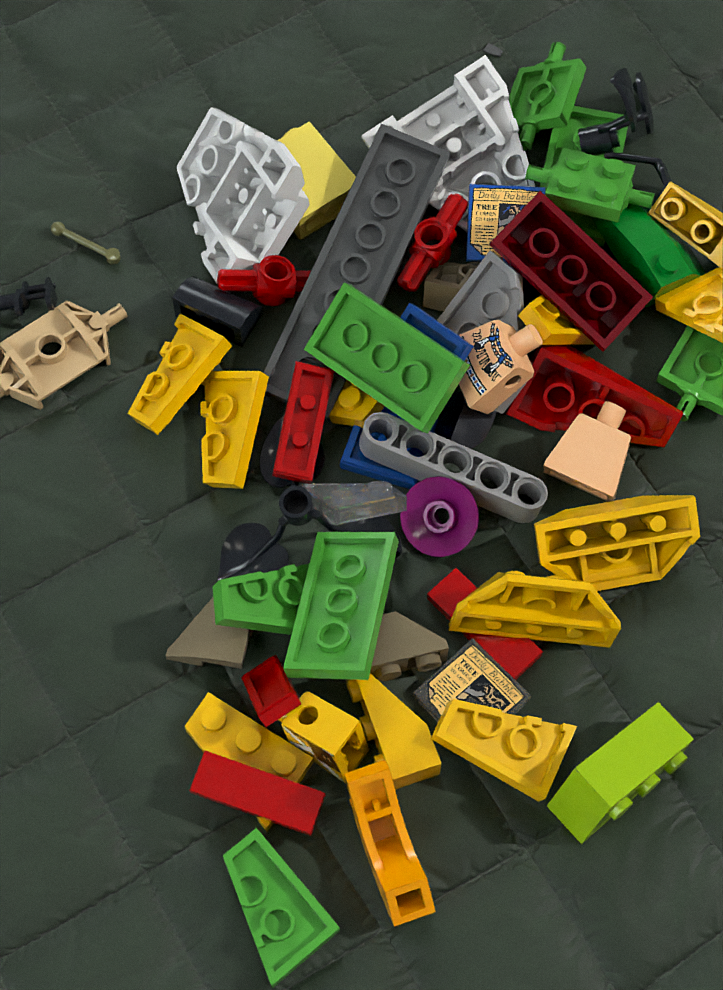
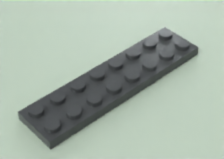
[263,124,451,422]

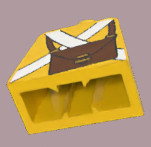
[278,691,369,783]

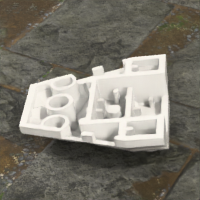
[362,55,535,232]
[176,107,310,285]

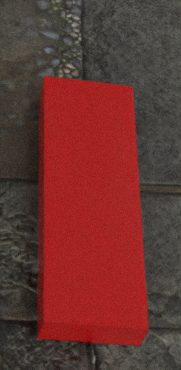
[272,361,334,484]
[427,568,543,683]
[189,750,326,836]

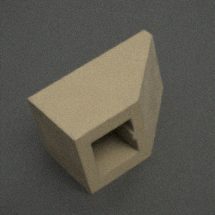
[370,611,449,681]

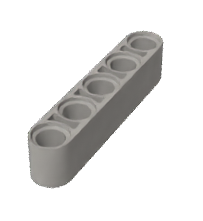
[359,412,548,523]

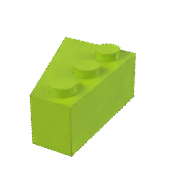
[547,702,694,844]

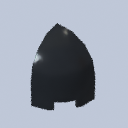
[436,391,497,449]

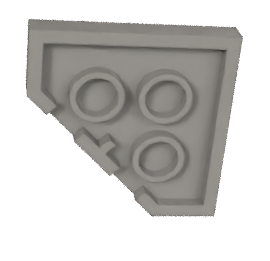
[437,251,527,414]

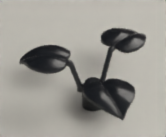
[578,68,672,188]
[217,415,402,580]

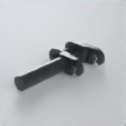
[0,277,58,316]

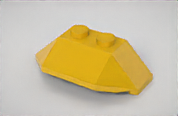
[534,495,700,591]
[449,571,621,648]

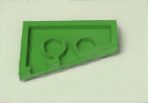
[212,563,310,635]

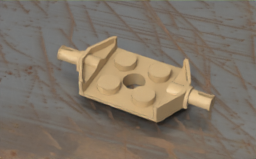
[0,301,128,410]

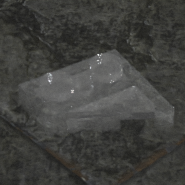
[300,481,407,525]

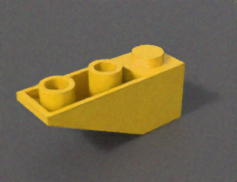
[648,182,723,269]
[346,674,442,790]

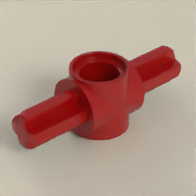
[397,193,468,292]
[217,255,311,306]

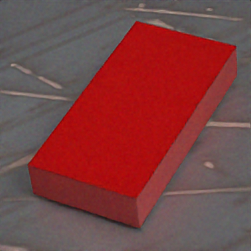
[241,655,302,727]

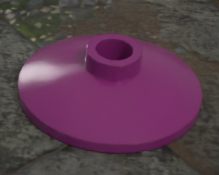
[400,476,479,557]

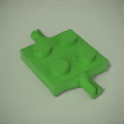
[508,42,587,150]
[525,148,655,223]
[656,326,723,422]

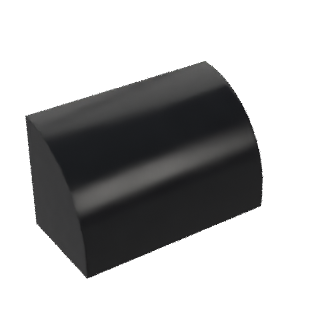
[172,276,264,347]

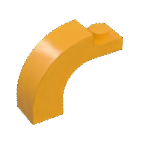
[344,760,436,927]

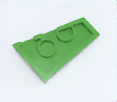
[223,828,340,989]

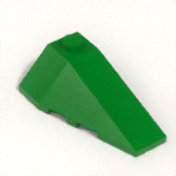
[590,204,706,307]

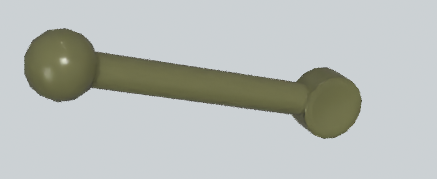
[51,221,121,265]

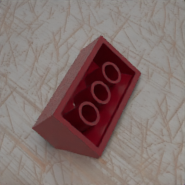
[489,191,653,352]

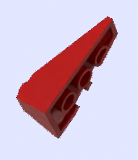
[506,345,683,447]

